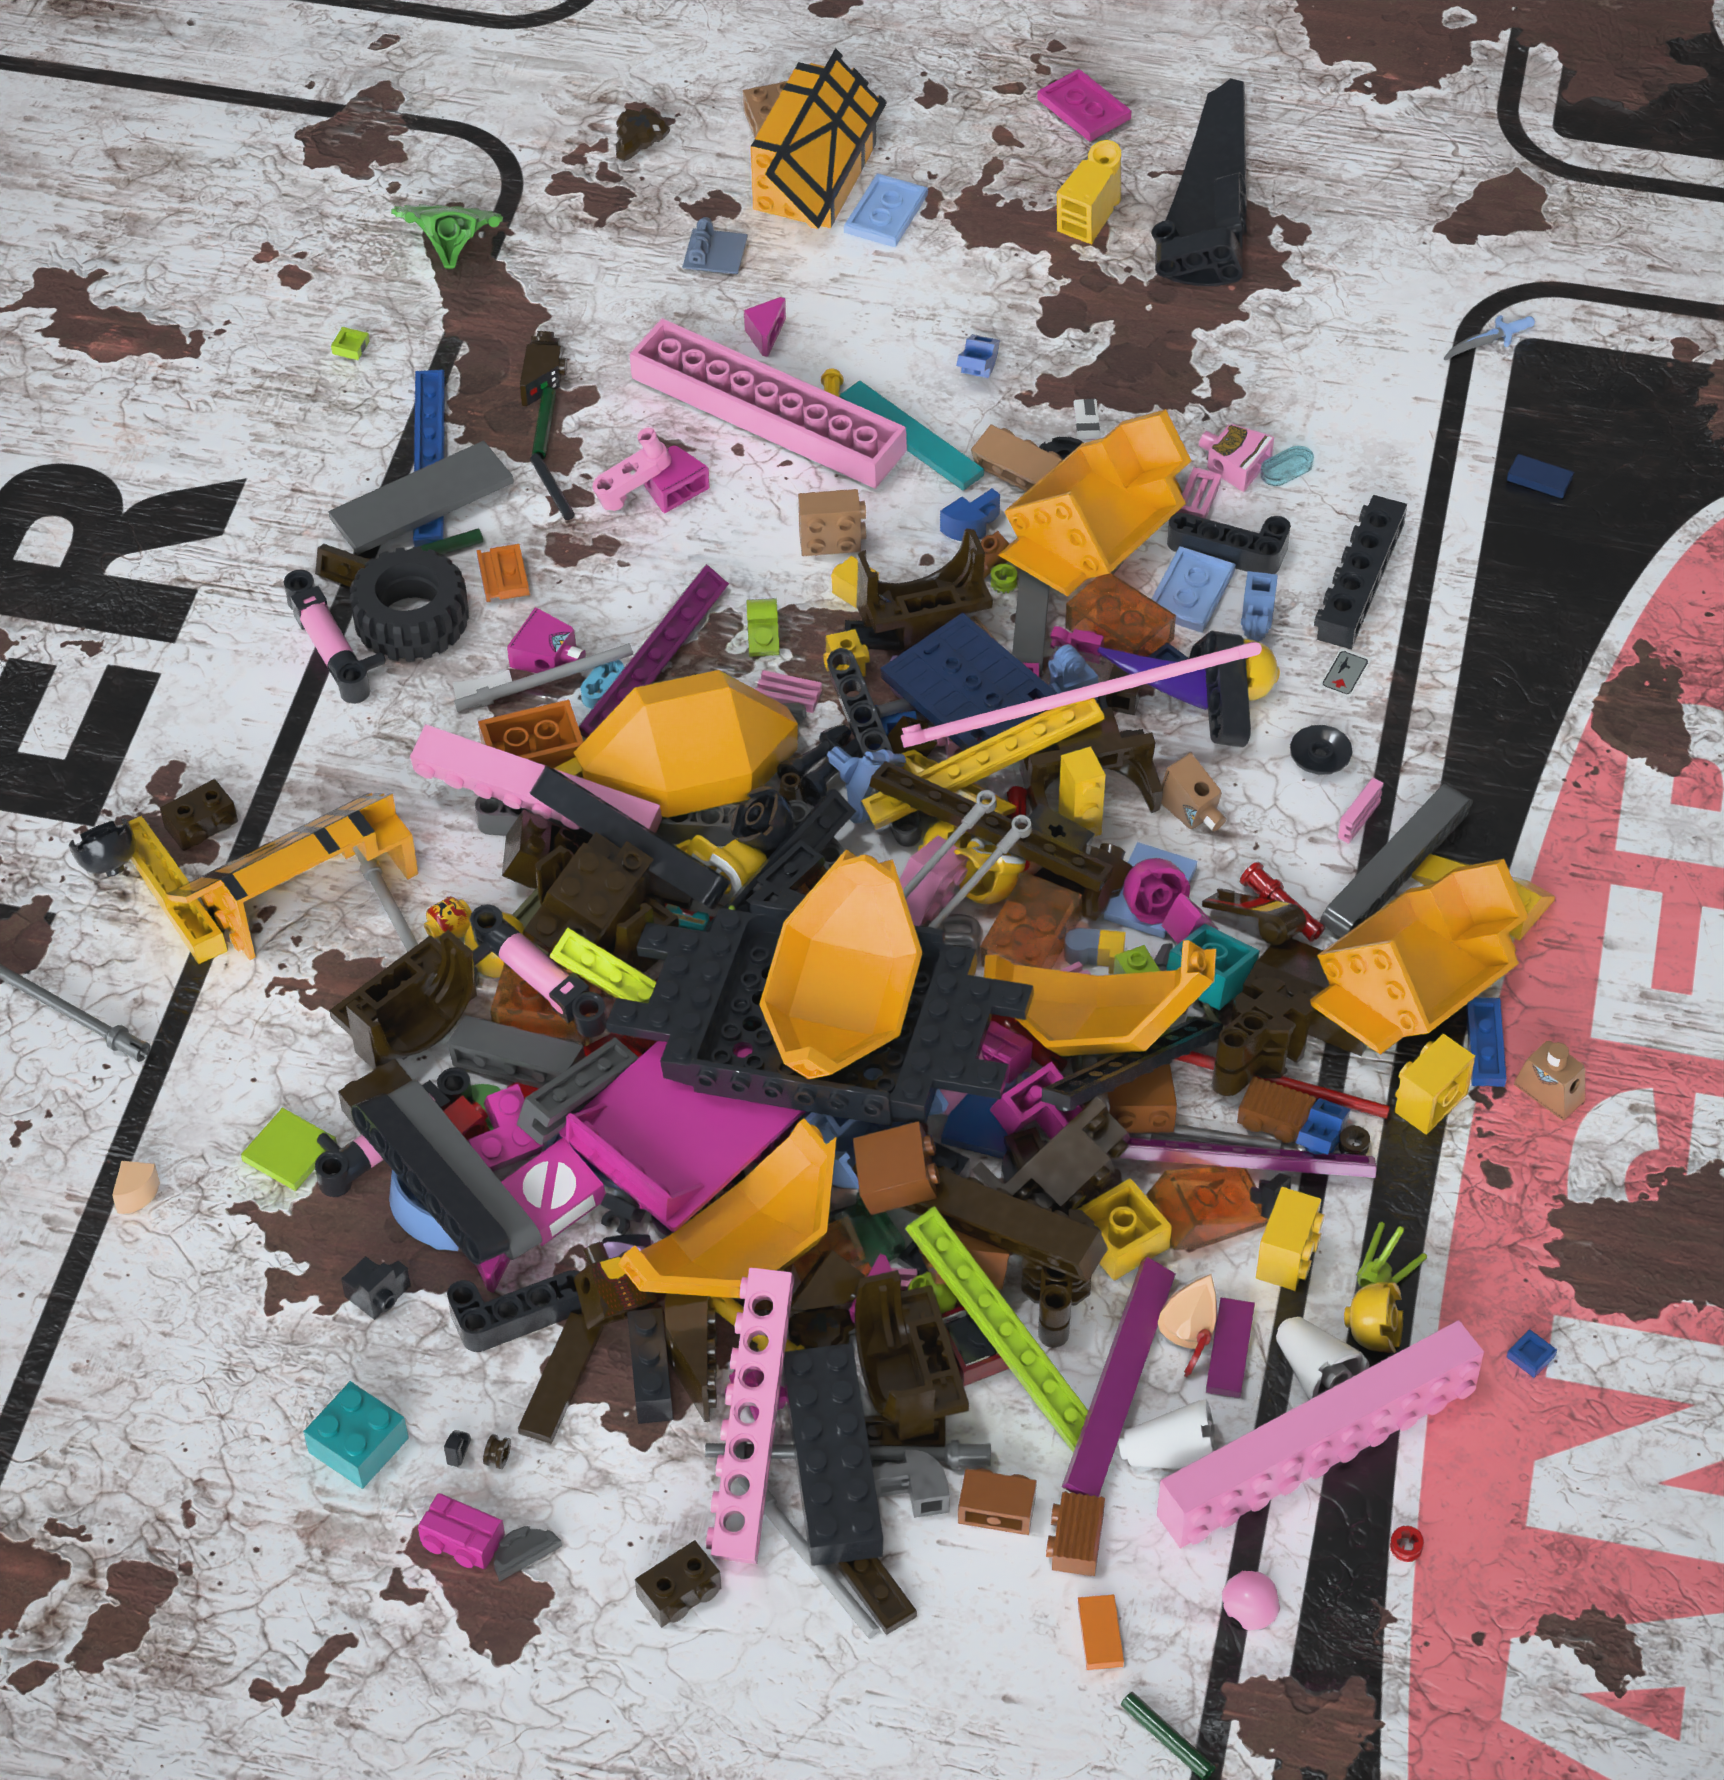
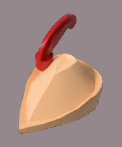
[1158,1274,1217,1378]

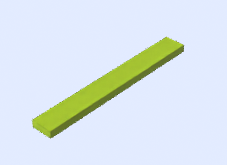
[905,1206,1088,1453]

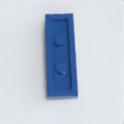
[1466,997,1506,1087]

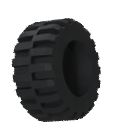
[350,547,469,662]

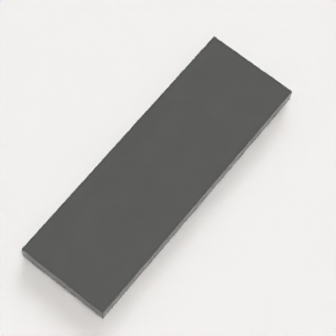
[328,440,514,555]

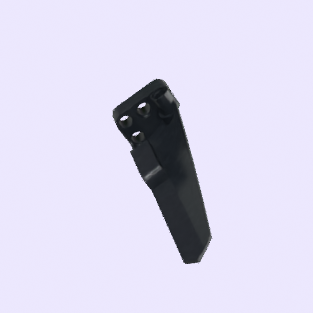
[1151,78,1247,286]

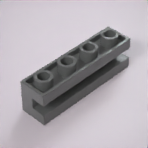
[447,1015,586,1088]
[516,1038,639,1145]

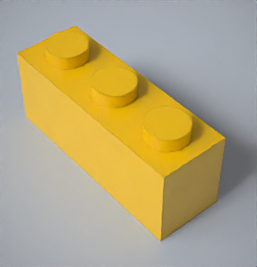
[1058,747,1106,837]

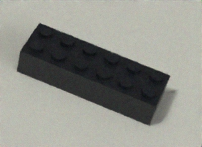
[782,1343,884,1566]

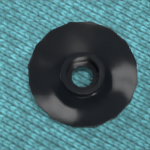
[1290,725,1353,775]

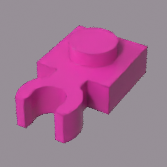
[1050,626,1104,663]

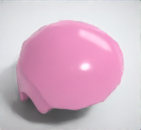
[1222,1571,1280,1630]

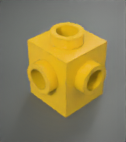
[823,629,870,677]

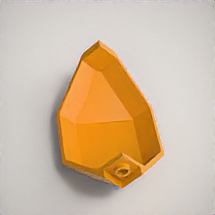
[574,670,798,818]
[759,849,922,1079]
[984,940,1216,1056]
[618,1118,836,1299]

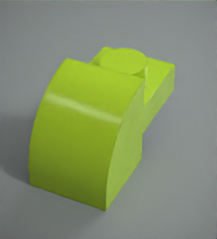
[746,598,780,657]

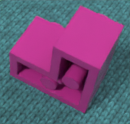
[990,1062,1082,1140]
[468,1084,544,1172]

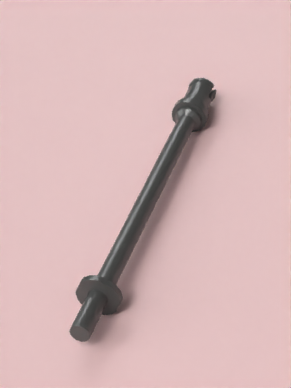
[0,964,150,1062]
[705,1440,991,1469]

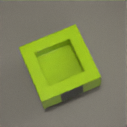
[331,327,370,360]

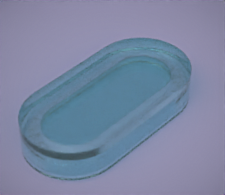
[1260,446,1314,486]

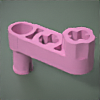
[592,428,671,511]

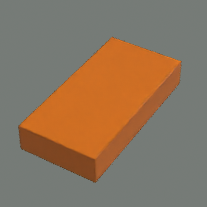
[1077,1594,1124,1670]

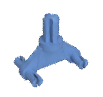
[827,746,906,823]

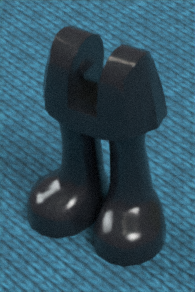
[777,724,869,807]

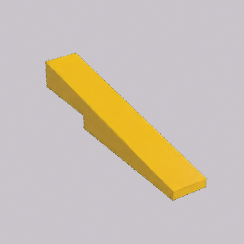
[122,815,228,965]

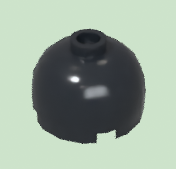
[731,786,795,851]
[68,818,136,877]

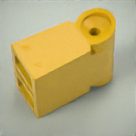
[1057,140,1121,245]

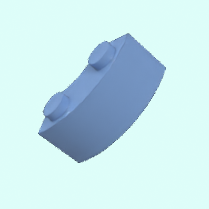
[389,1170,458,1251]

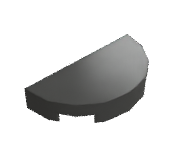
[494,1526,562,1582]

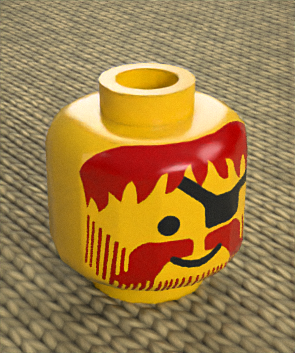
[424,896,472,941]

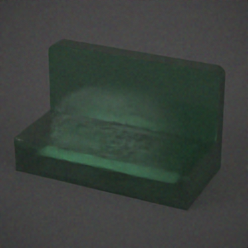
[834,1192,905,1267]

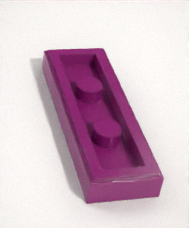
[1205,1297,1255,1398]

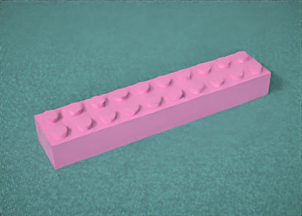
[629,318,907,489]
[1157,1320,1484,1549]

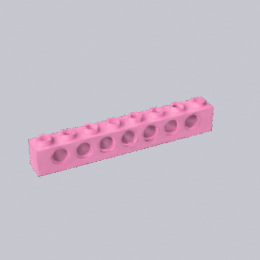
[706,1268,795,1564]

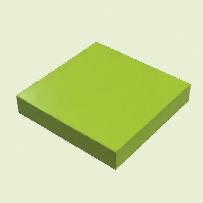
[241,1107,337,1191]

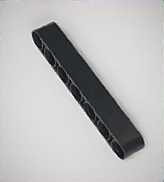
[827,648,922,847]
[529,765,731,910]
[351,1093,510,1265]

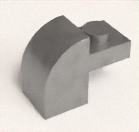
[872,1450,950,1518]

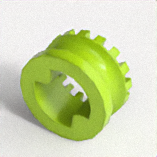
[990,564,1018,594]

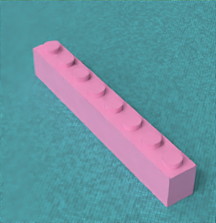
[410,724,662,833]

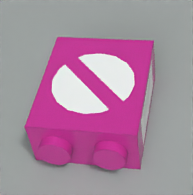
[501,1137,606,1247]

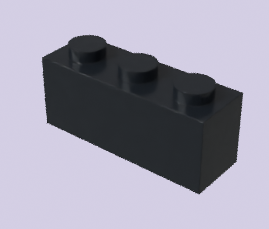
[627,1308,673,1424]

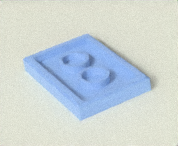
[844,173,928,247]
[1146,546,1236,633]
[1104,842,1197,938]

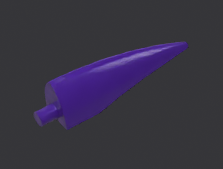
[1097,647,1208,710]

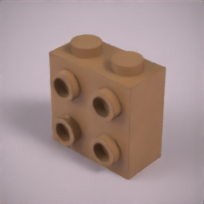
[743,81,787,138]
[798,489,866,556]

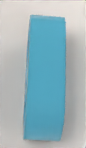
[580,660,624,709]

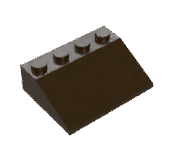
[1242,938,1367,1057]

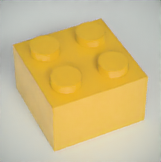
[1395,1034,1475,1135]
[1078,1178,1172,1281]
[1256,1187,1325,1291]

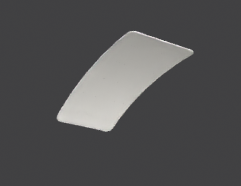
[453,670,512,699]

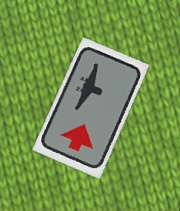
[1319,648,1372,698]

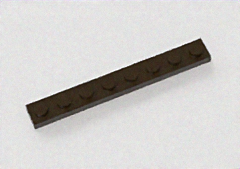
[869,761,1114,892]

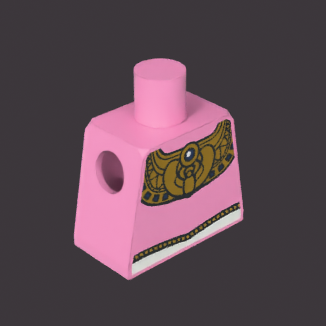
[1199,424,1274,492]

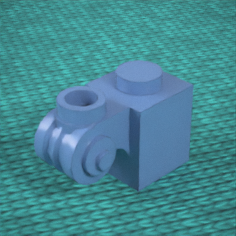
[1241,571,1278,642]
[1048,644,1098,700]

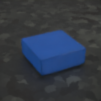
[1506,1329,1557,1378]

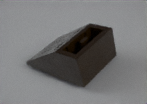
[502,810,590,889]
[665,1294,717,1422]

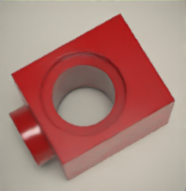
[443,1095,490,1141]

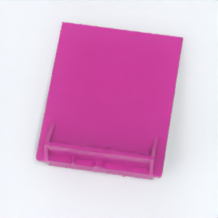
[559,1041,806,1233]

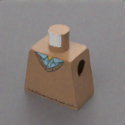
[1161,753,1226,832]
[1514,1041,1585,1121]

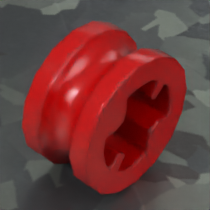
[1390,1526,1424,1562]

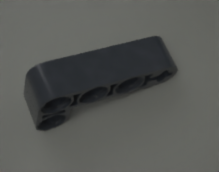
[1167,513,1291,574]
[1189,630,1251,748]
[447,1270,583,1352]

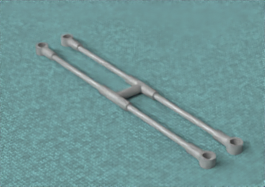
[903,790,1032,929]

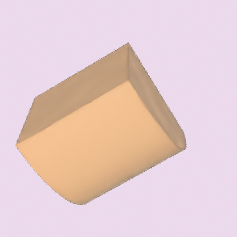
[112,1161,160,1214]

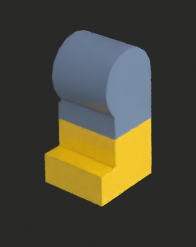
[1064,928,1126,974]

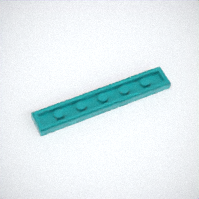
[839,380,984,491]

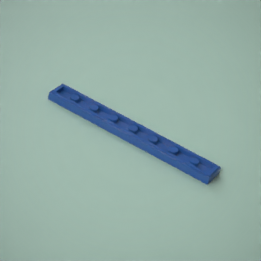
[413,370,445,547]

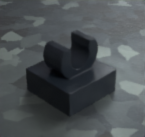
[1250,1173,1291,1219]
[600,1193,646,1234]

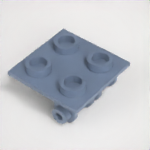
[682,217,748,274]

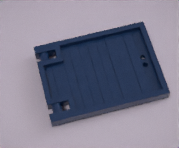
[880,613,1058,751]

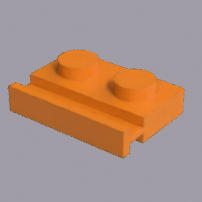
[476,544,530,602]

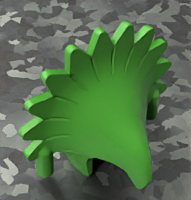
[391,204,503,269]

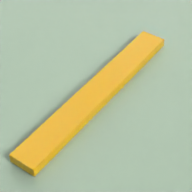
[861,698,1105,830]

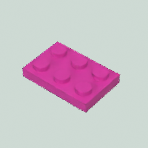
[1037,69,1132,142]

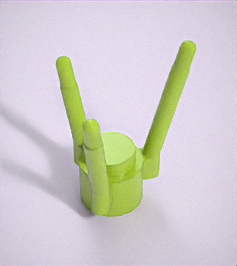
[1356,1222,1427,1288]

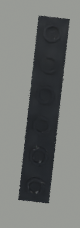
[1314,495,1407,650]

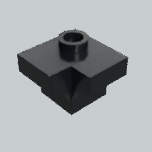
[341,1256,411,1320]

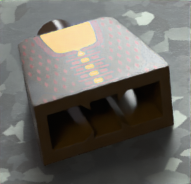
[574,1242,657,1330]

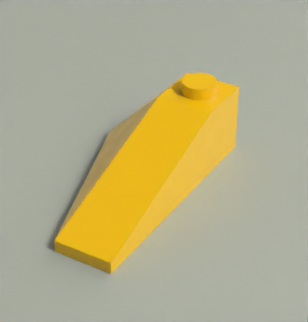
[1411,854,1555,941]

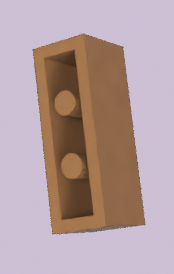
[971,424,1063,492]

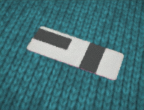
[1074,399,1101,440]

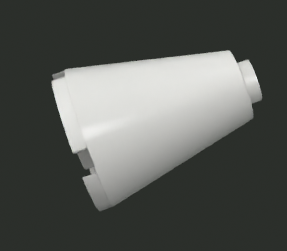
[1276,1317,1369,1400]
[1119,1400,1218,1469]

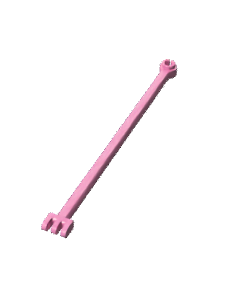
[901,642,1262,748]

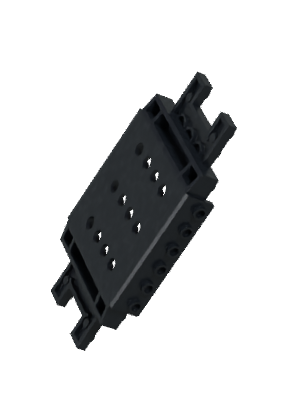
[606,900,1034,1126]

